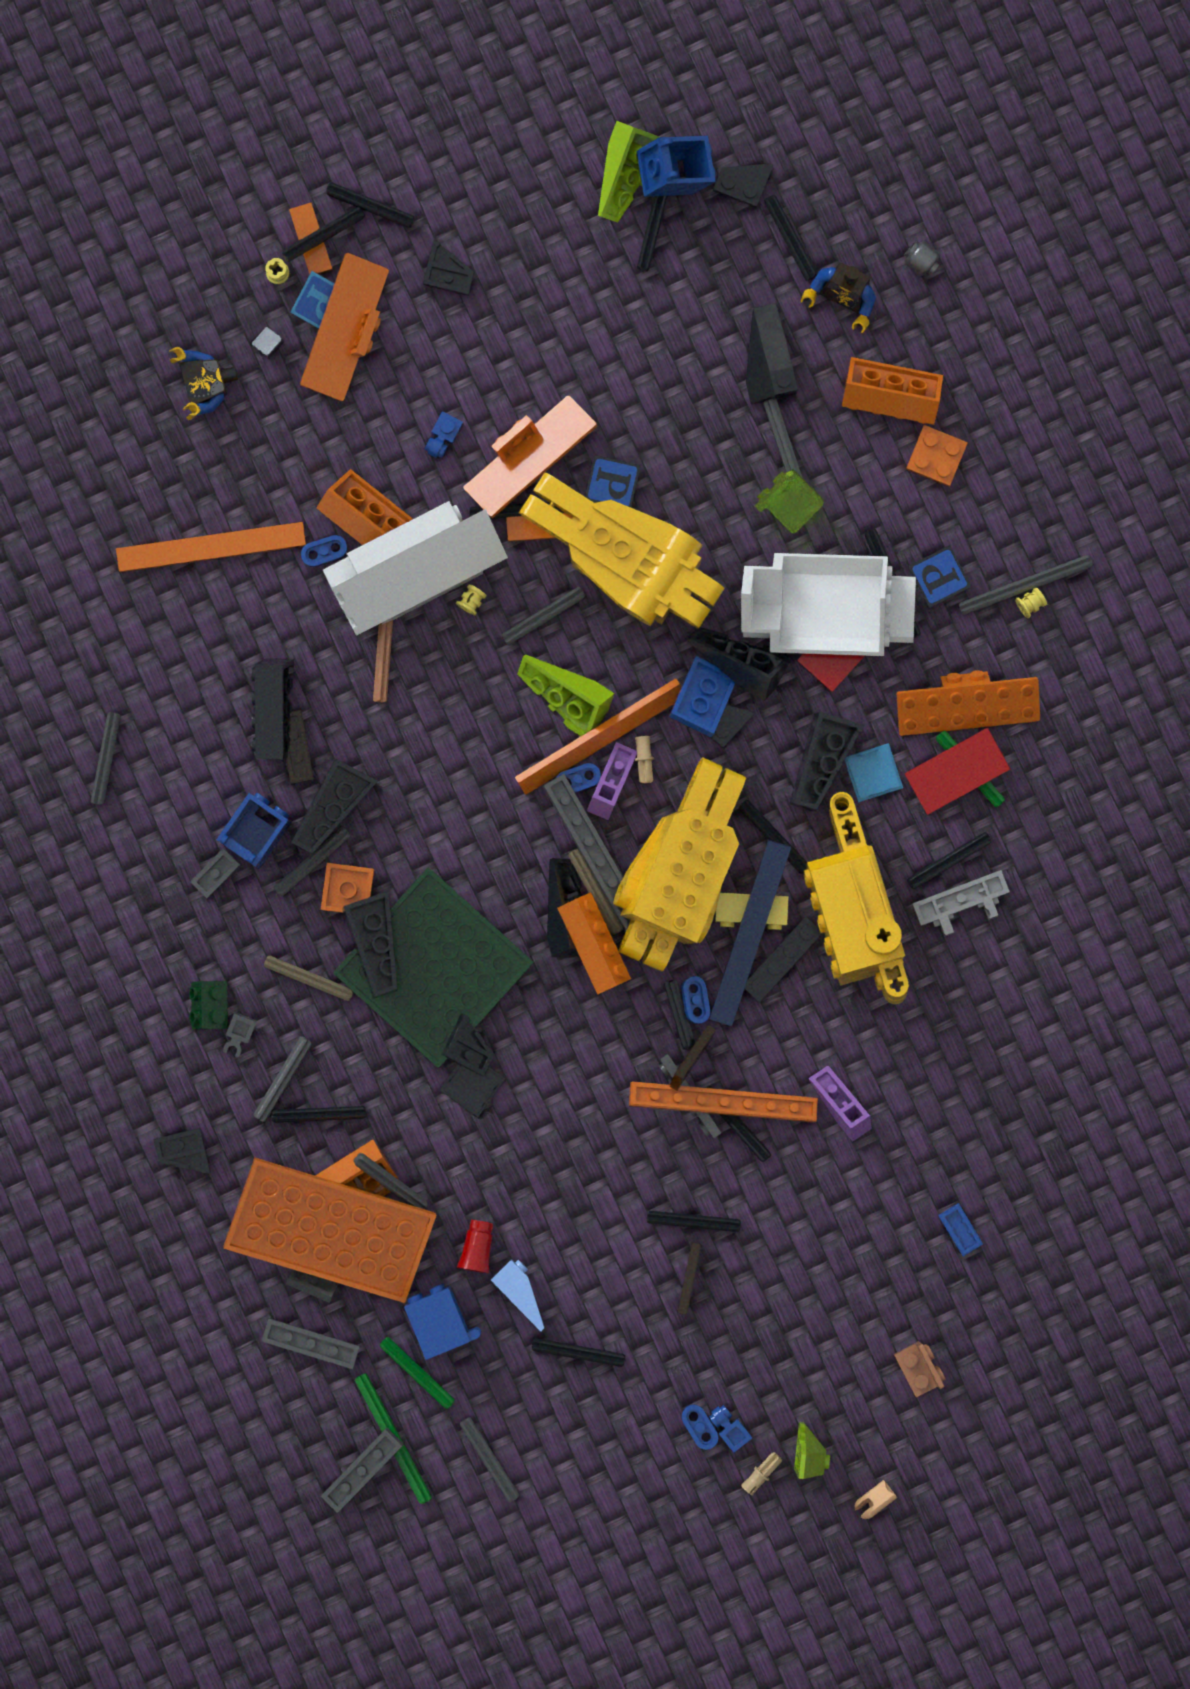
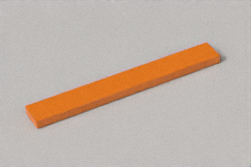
[116,522,306,573]
[515,679,681,795]
[629,1082,818,1123]

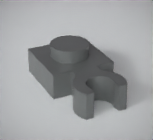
[223,1012,257,1057]

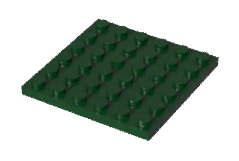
[333,867,534,1068]

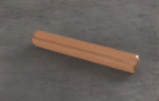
[373,620,393,703]

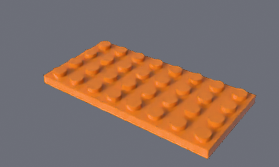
[223,1157,437,1303]

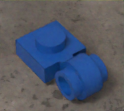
[425,411,463,458]
[709,1405,752,1453]

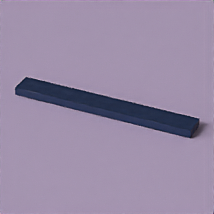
[709,839,791,1026]

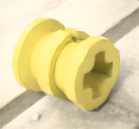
[266,258,289,284]
[456,584,487,616]
[1015,588,1047,618]

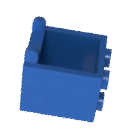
[637,136,716,197]
[216,792,292,869]
[404,1284,481,1360]

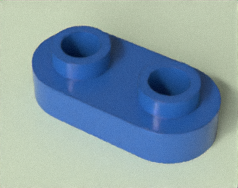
[301,535,348,567]
[556,763,601,793]
[681,976,710,1024]
[682,1404,718,1450]

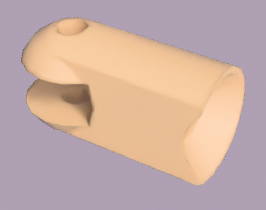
[855,1480,897,1519]

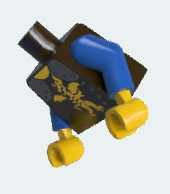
[801,263,876,333]
[169,347,238,420]

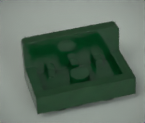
[189,981,228,1029]

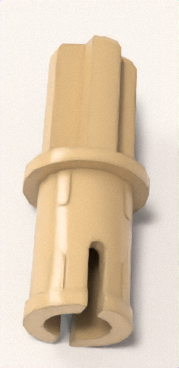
[635,736,654,784]
[741,1452,782,1496]

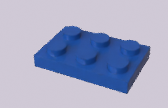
[669,656,735,737]

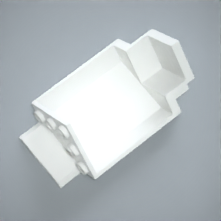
[323,501,508,636]
[741,553,916,656]

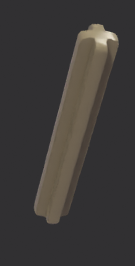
[569,849,623,935]
[264,956,354,1001]

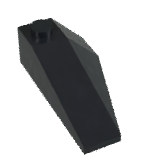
[746,303,798,405]
[688,627,792,701]
[547,858,582,958]

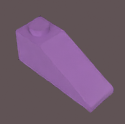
[587,742,637,820]
[809,1066,872,1142]

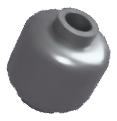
[904,241,939,276]

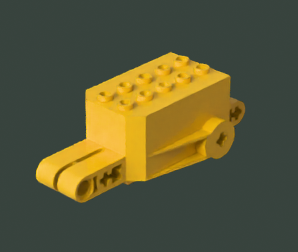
[519,473,725,628]
[613,757,746,972]
[803,792,909,1004]

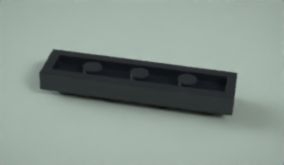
[745,917,822,1002]

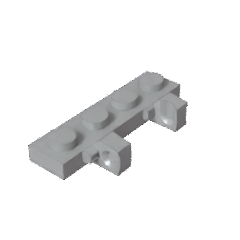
[912,870,1010,937]

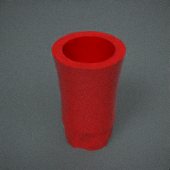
[456,1220,493,1274]

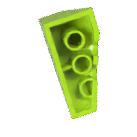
[598,121,659,223]
[517,655,615,736]
[794,1422,830,1479]

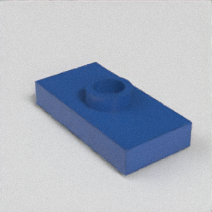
[938,1203,983,1256]

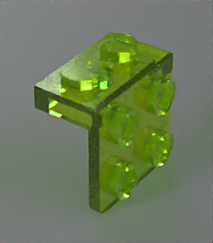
[755,469,824,533]

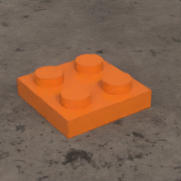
[906,425,968,487]
[321,863,374,913]

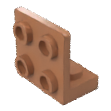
[894,1341,946,1397]

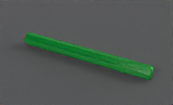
[355,1373,432,1504]

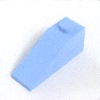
[491,1259,544,1331]

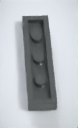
[659,1054,721,1138]
[262,1318,360,1369]
[321,1428,404,1513]

